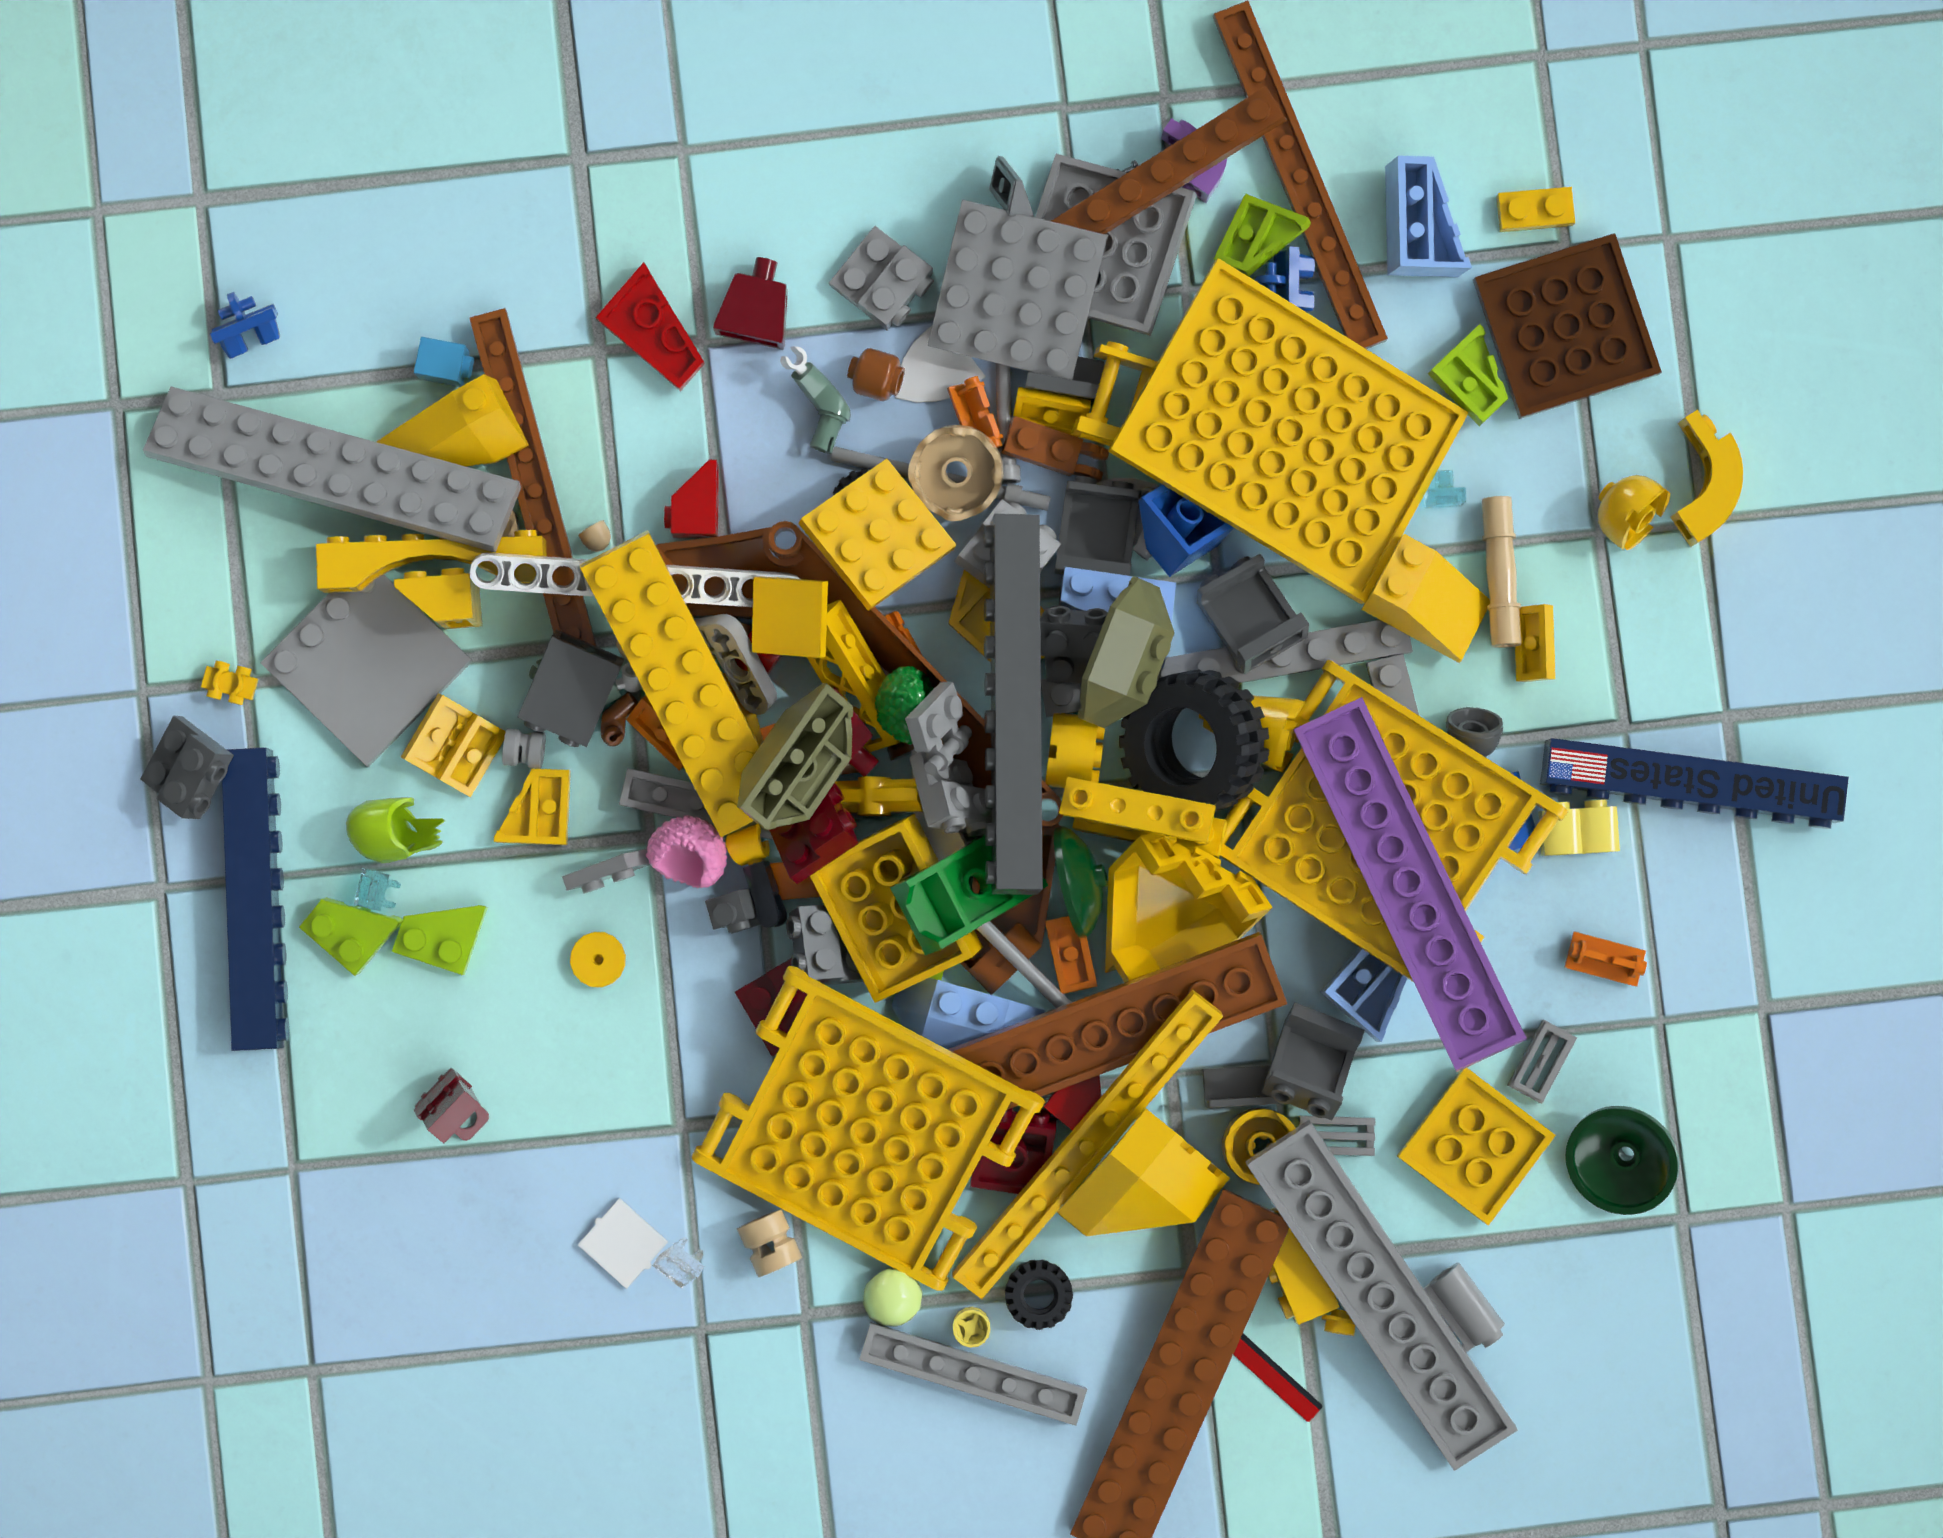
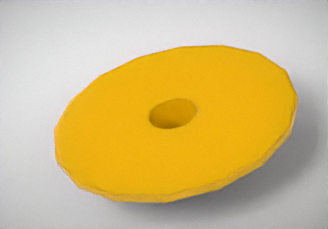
[570,932,626,987]

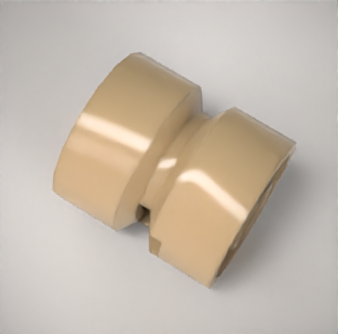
[737,1209,802,1277]

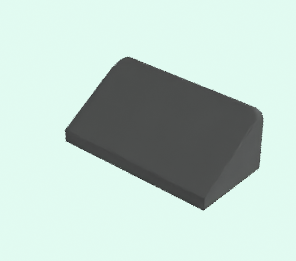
[989,156,1034,217]

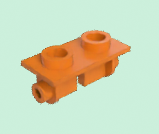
[947,376,1004,449]
[1564,931,1647,987]

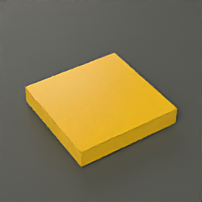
[752,576,828,658]

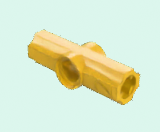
[835,776,923,816]

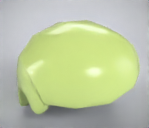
[863,1268,923,1327]

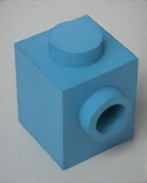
[414,336,474,387]

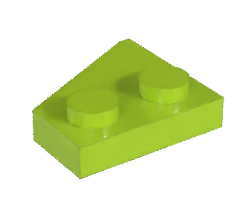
[1214,193,1311,276]
[1428,324,1508,427]
[299,897,403,976]
[392,905,488,975]

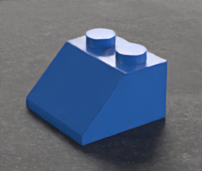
[1139,484,1234,577]

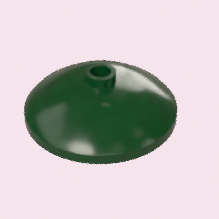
[1054,826,1108,938]
[1565,1106,1679,1215]

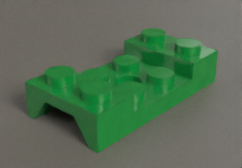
[890,835,1049,955]

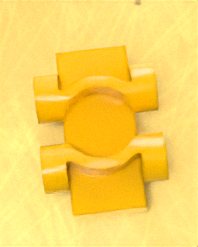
[201,660,258,705]

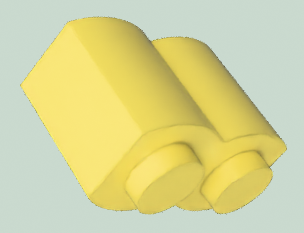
[1538,800,1620,856]

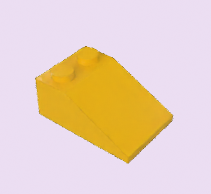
[1361,534,1490,663]

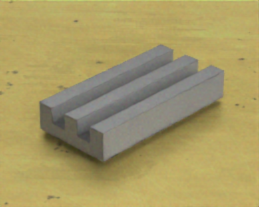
[1507,1020,1577,1104]
[1299,1115,1375,1156]

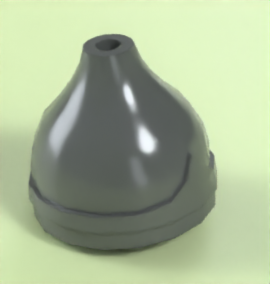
[1446,707,1503,757]

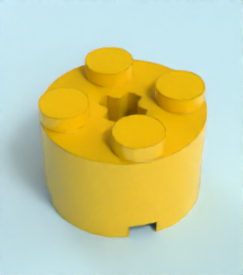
[1045,713,1105,789]
[1222,1108,1296,1185]

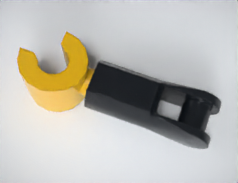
[725,824,787,928]

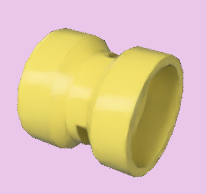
[953,1306,991,1348]

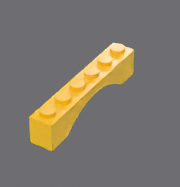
[316,530,547,593]

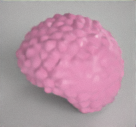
[645,815,727,888]

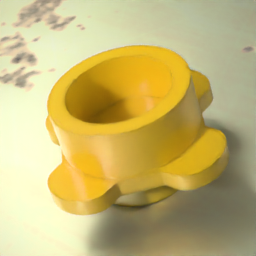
[1321,1309,1356,1336]

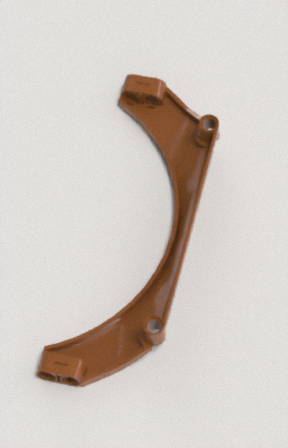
[656,521,1063,995]

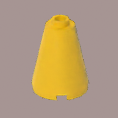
[1199,695,1306,773]

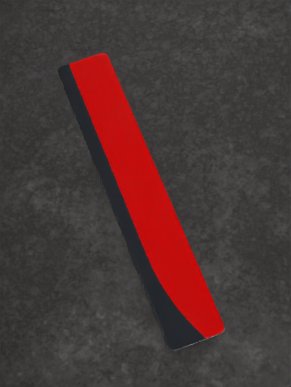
[1233,1333,1323,1422]

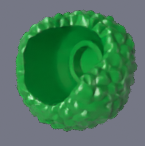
[875,666,934,745]

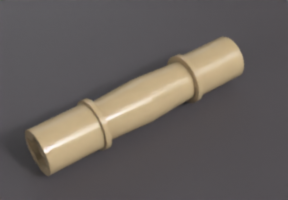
[1482,496,1521,648]

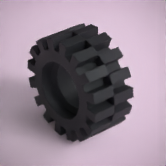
[1005,1260,1073,1330]

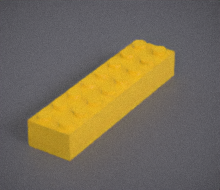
[580,530,760,837]

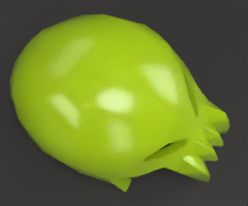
[346,797,445,863]

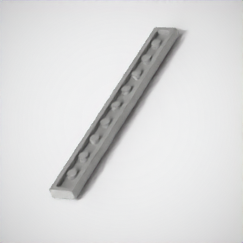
[1041,620,1413,718]

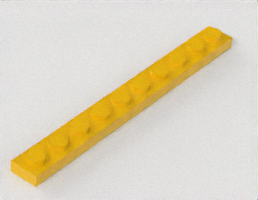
[952,989,1223,1299]

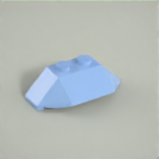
[892,978,1046,1049]

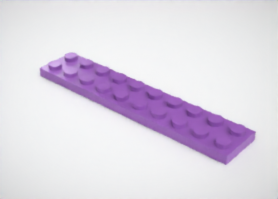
[1293,697,1527,1072]

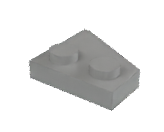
[562,849,650,894]

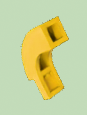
[1670,409,1743,548]

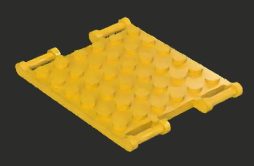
[1220,660,1569,982]
[691,966,1045,1291]

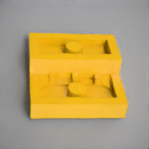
[401,693,506,797]

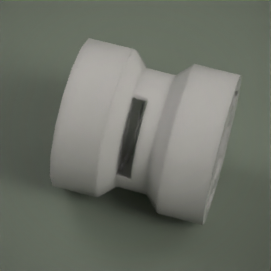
[502,728,546,769]

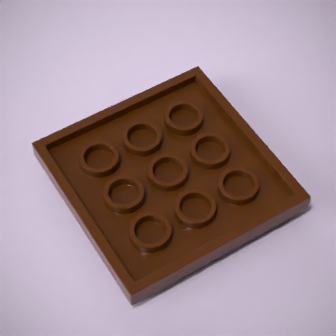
[1473,233,1662,419]

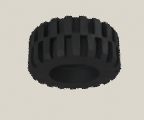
[1119,669,1269,811]

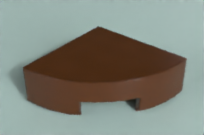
[887,742,915,761]

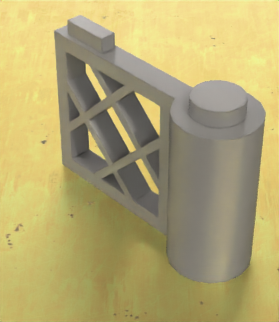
[1423,1263,1505,1352]

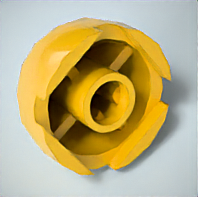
[1598,475,1670,550]

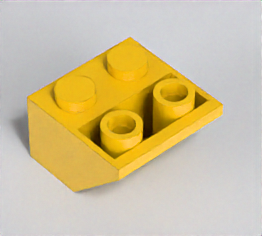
[394,568,483,629]

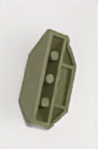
[1078,576,1174,728]
[737,683,853,830]

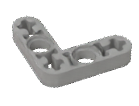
[694,614,777,715]

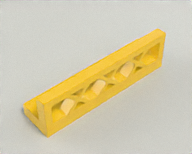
[807,600,900,752]

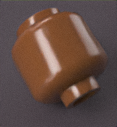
[847,348,905,401]

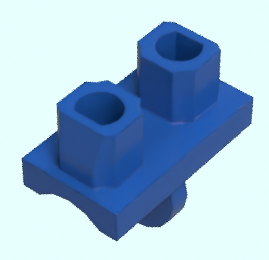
[1255,246,1315,313]
[210,292,280,359]

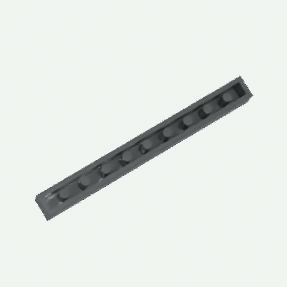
[983,514,1043,895]

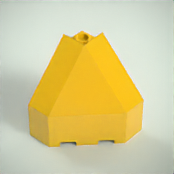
[1105,833,1273,983]
[1057,1108,1230,1236]

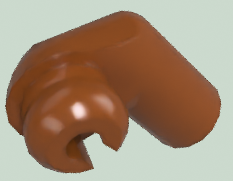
[601,692,638,747]

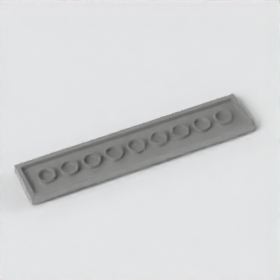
[143,387,521,553]
[1246,1120,1518,1471]

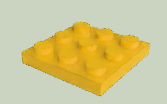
[798,458,957,611]
[1397,1068,1556,1226]

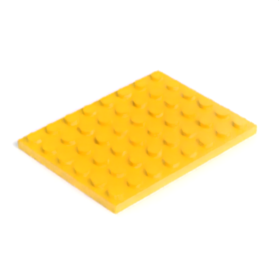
[1108,258,1469,604]

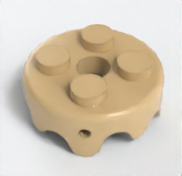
[908,425,1004,521]

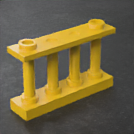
[1071,341,1158,446]
[1059,777,1227,859]

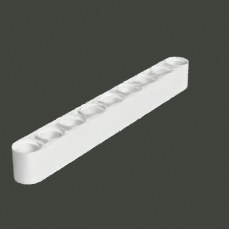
[470,553,800,607]

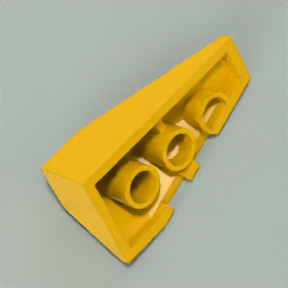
[376,374,529,467]

